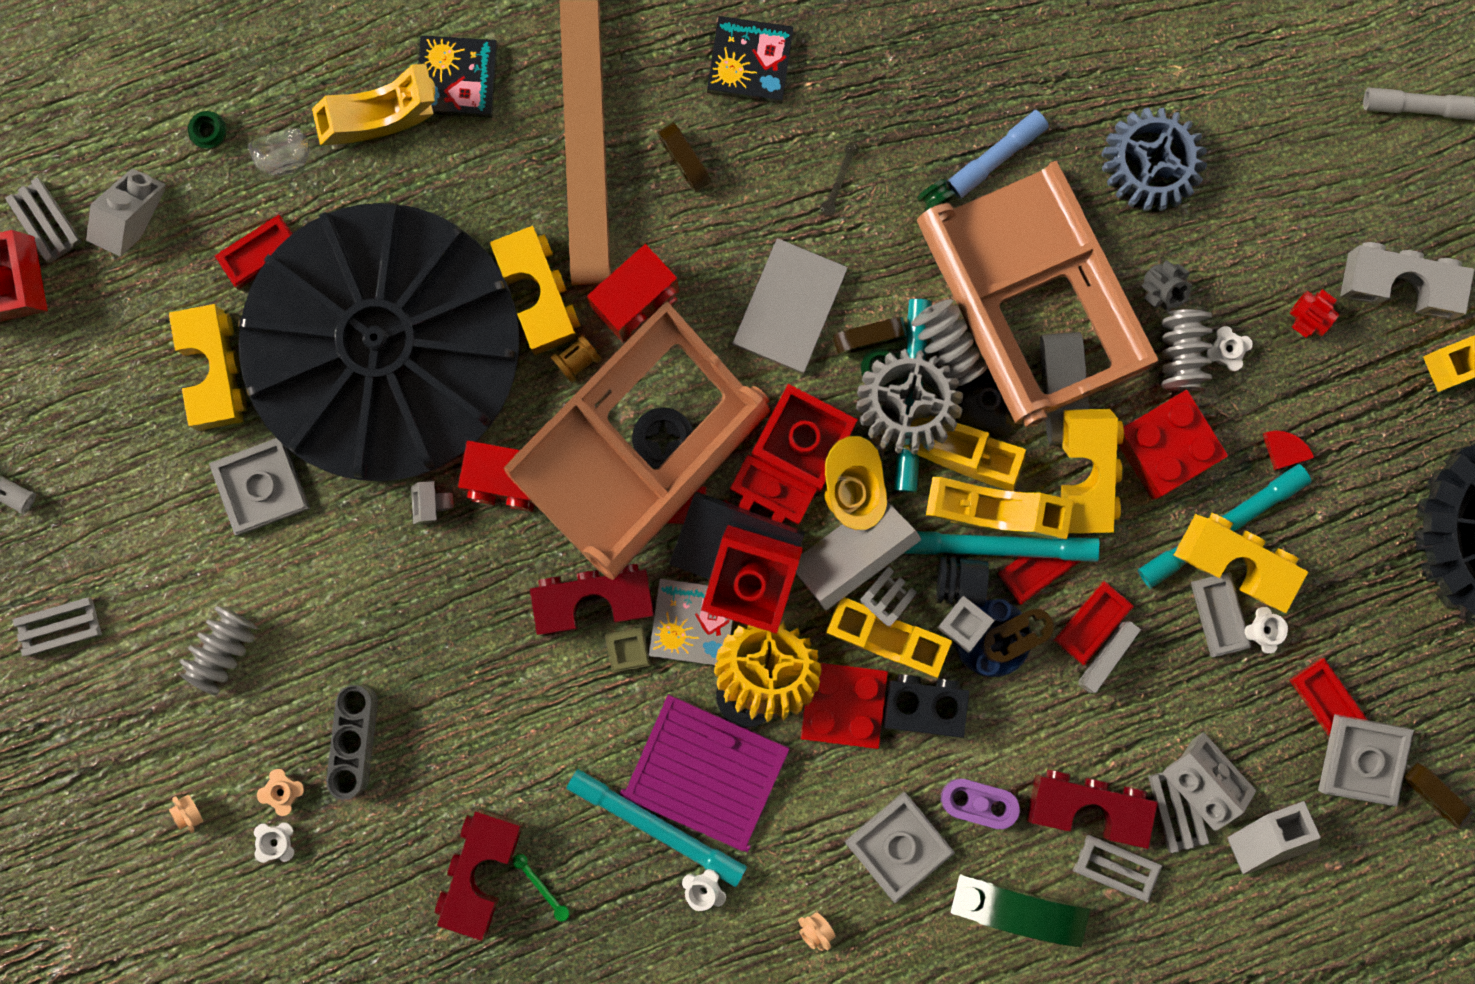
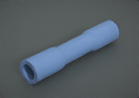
[947,110,1049,199]

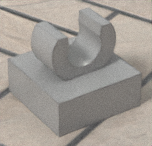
[411,481,453,525]
[938,596,995,653]

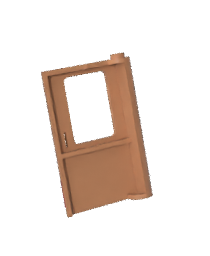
[917,160,1159,428]
[504,301,770,580]

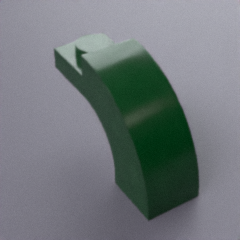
[951,875,1090,947]

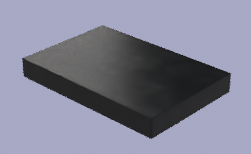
[669,491,805,579]

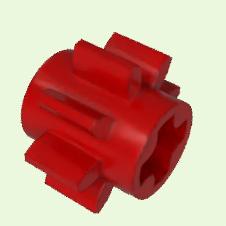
[1289,289,1339,338]

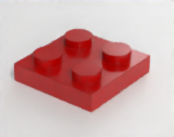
[800,662,888,749]

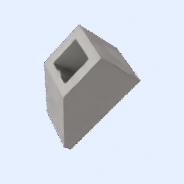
[86,168,166,257]
[1227,801,1321,875]

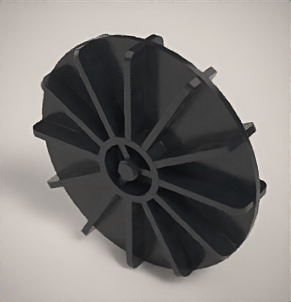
[238,202,520,482]

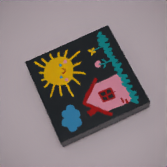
[707,16,794,104]
[418,35,498,118]

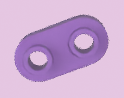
[941,778,1020,829]

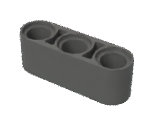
[1040,332,1089,445]
[326,684,378,800]

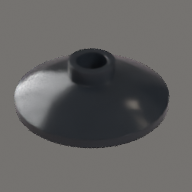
[955,366,1017,439]

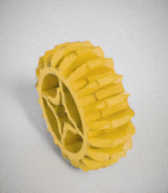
[714,621,821,723]

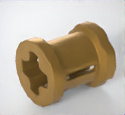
[551,333,602,383]

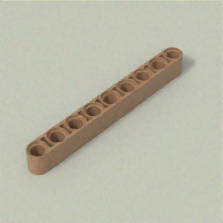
[559,0,611,286]

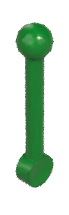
[512,853,570,922]

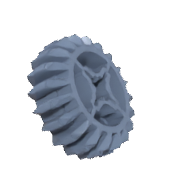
[1102,107,1207,211]

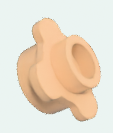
[257,769,304,816]
[169,794,204,833]
[798,912,835,951]

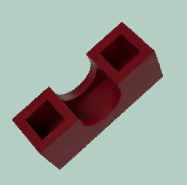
[529,564,655,636]
[1026,769,1158,849]
[434,809,524,941]

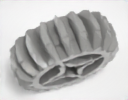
[856,349,963,455]

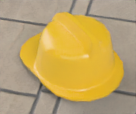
[824,436,887,530]

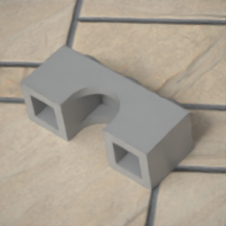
[1340,242,1474,321]

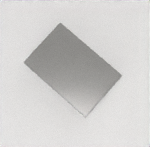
[733,238,848,374]
[796,502,921,610]

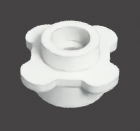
[1207,326,1252,371]
[1245,607,1288,654]
[254,822,294,863]
[682,869,726,911]

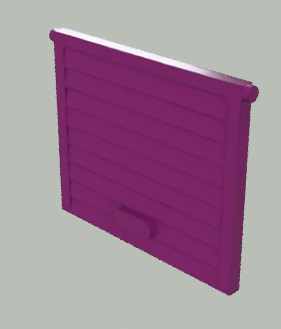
[619,694,790,853]

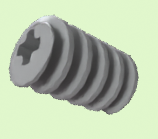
[911,299,987,386]
[1162,309,1212,392]
[179,606,259,696]

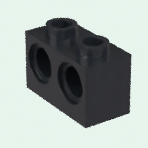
[883,674,969,738]

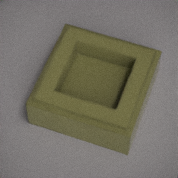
[605,627,651,673]

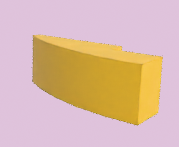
[903,415,1026,492]

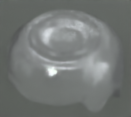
[248,128,310,177]

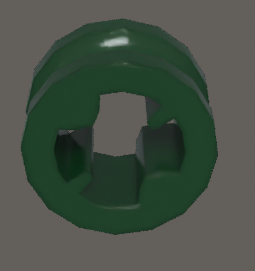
[917,178,956,211]

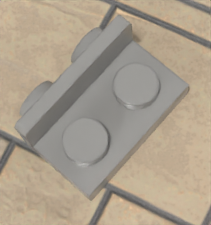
[1163,732,1256,830]

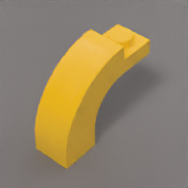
[312,64,435,145]
[926,477,1073,539]

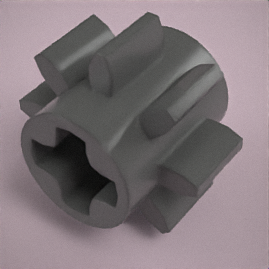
[1142,260,1192,311]

